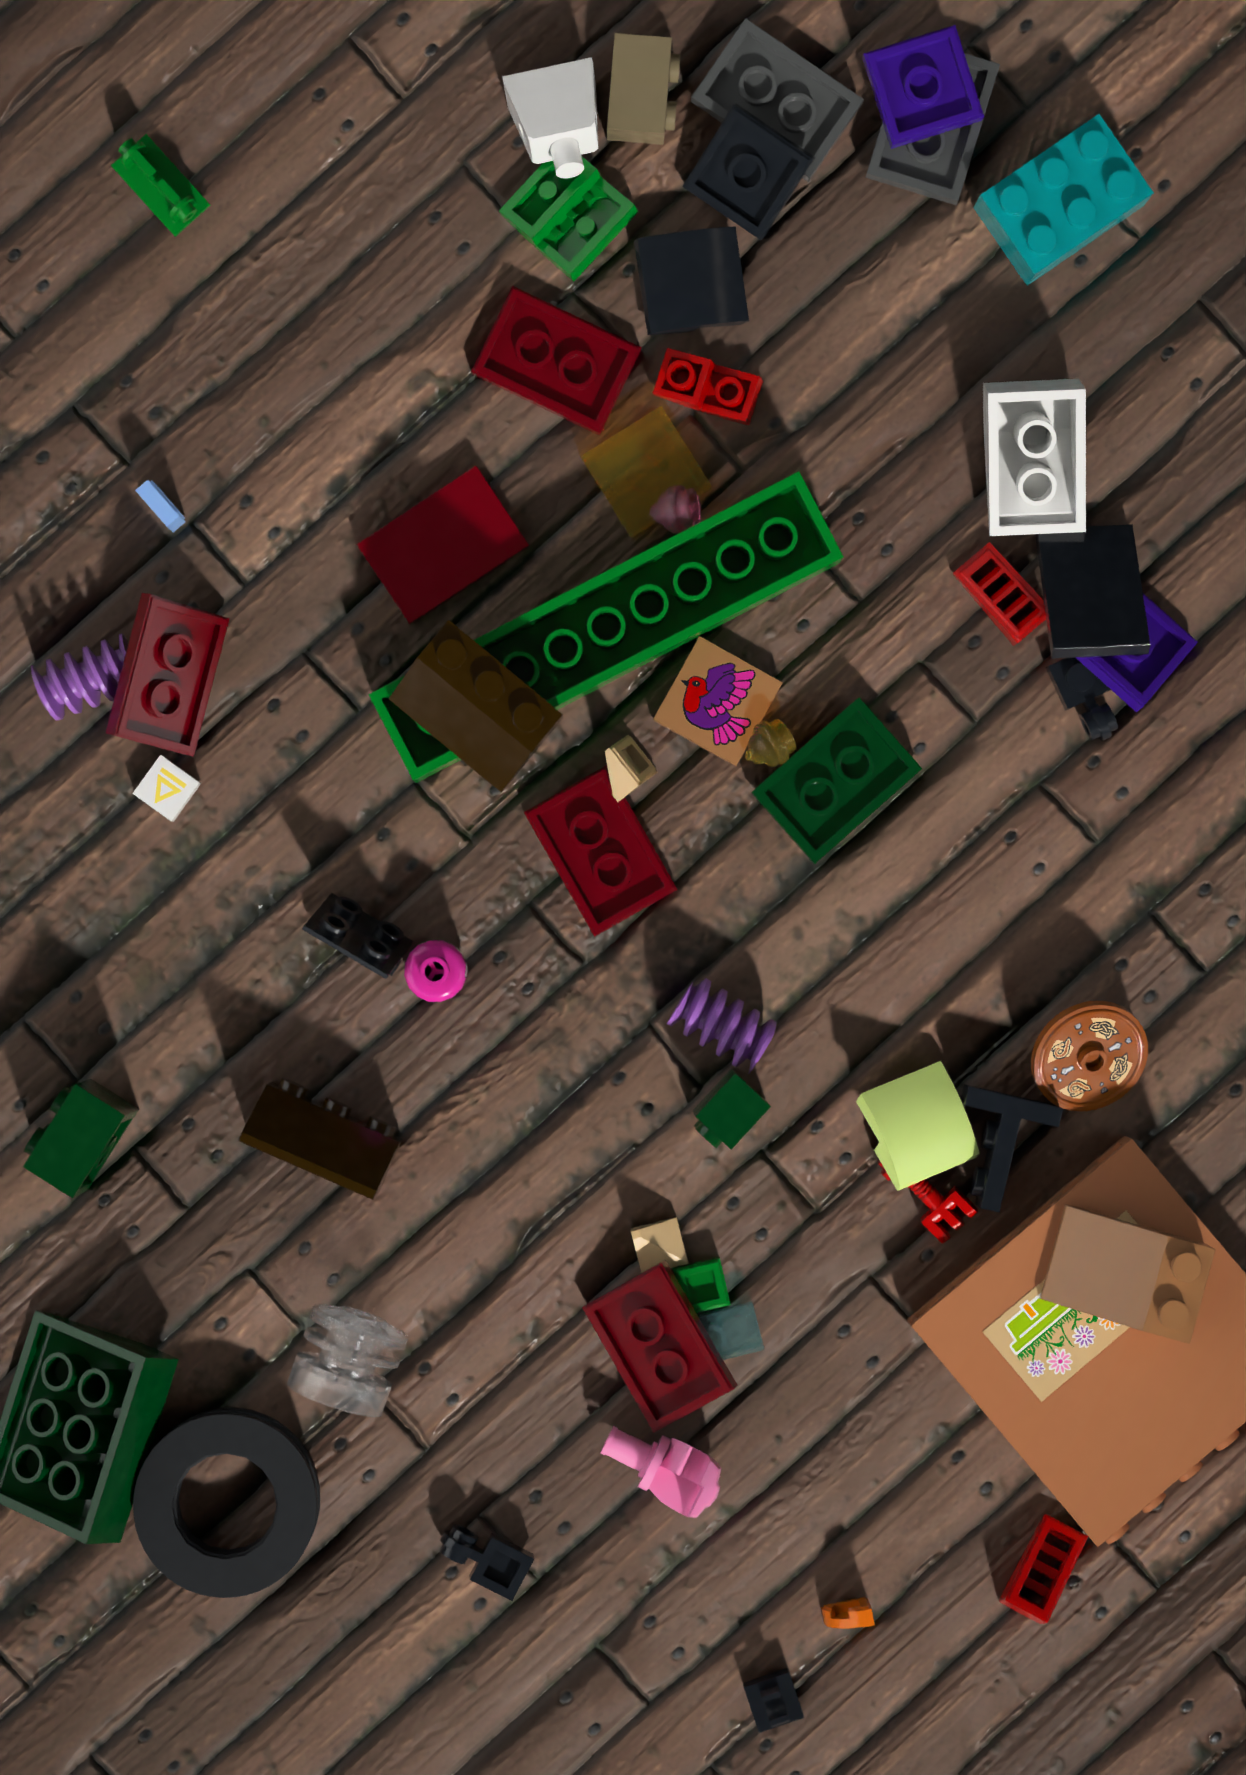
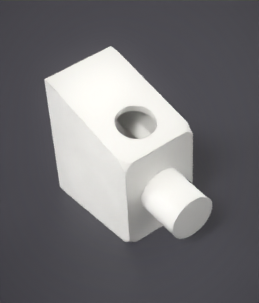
[502,57,599,178]

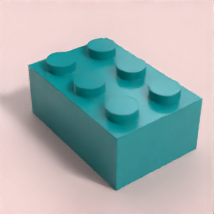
[973,114,1154,286]

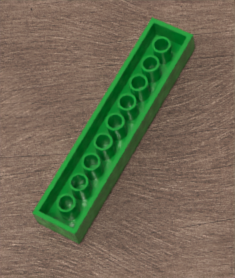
[368,471,844,783]

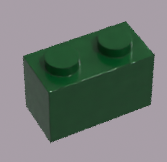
[693,1069,771,1150]

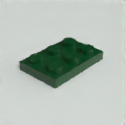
[751,697,922,864]

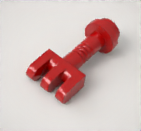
[878,1160,979,1244]

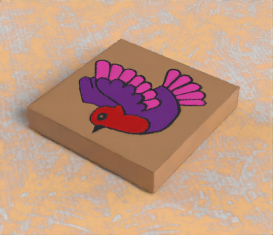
[653,636,783,767]

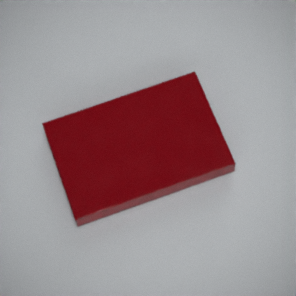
[471,285,642,436]
[356,466,529,625]
[105,593,230,757]
[524,765,677,937]
[582,1260,738,1433]

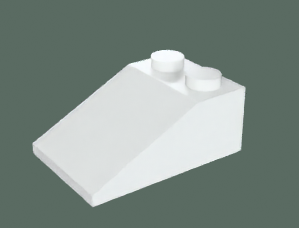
[983,379,1086,536]

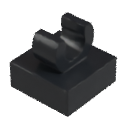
[743,1668,804,1733]

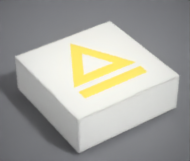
[132,755,201,822]

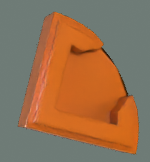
[821,1597,875,1629]

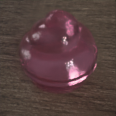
[650,485,701,534]

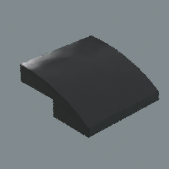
[634,226,749,335]

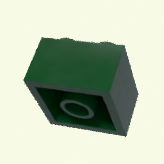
[23,1079,139,1198]

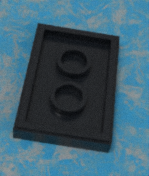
[1036,524,1150,659]

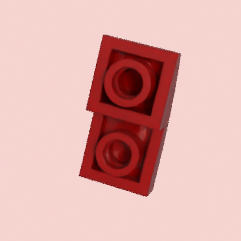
[653,348,763,426]

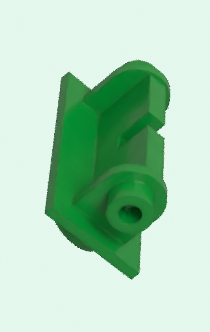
[111,134,211,237]

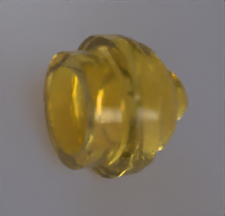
[745,719,796,767]

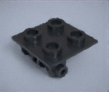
[302,893,413,979]

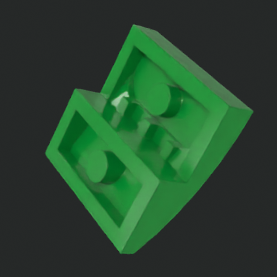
[499,157,638,282]

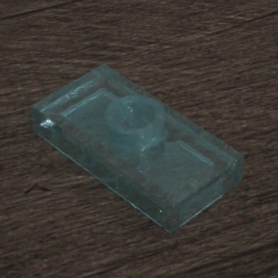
[698,1301,765,1360]

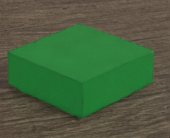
[673,1257,731,1313]

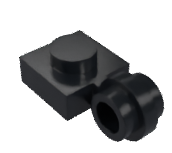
[1045,657,1118,741]
[440,1524,534,1601]

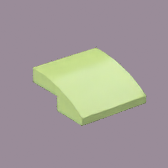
[856,1061,980,1191]

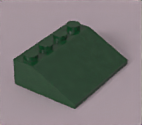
[0,1310,179,1544]

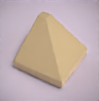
[604,735,657,802]
[630,1217,688,1273]

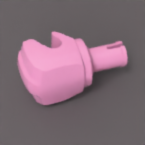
[600,1426,721,1518]

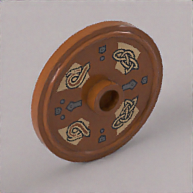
[1031,1001,1148,1112]

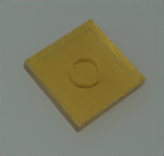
[580,406,712,539]

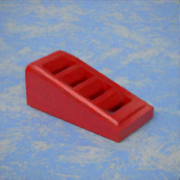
[952,542,1046,646]
[999,1514,1088,1624]

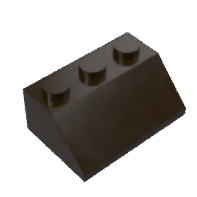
[389,620,563,793]
[238,1078,402,1200]

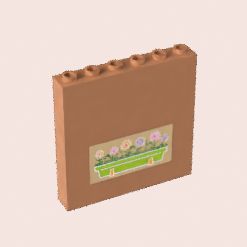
[906,1136,1246,1547]

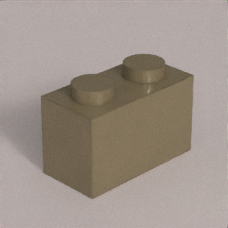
[607,33,680,145]

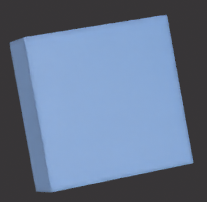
[135,480,186,532]

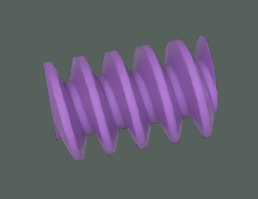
[31,633,128,720]
[667,978,777,1074]

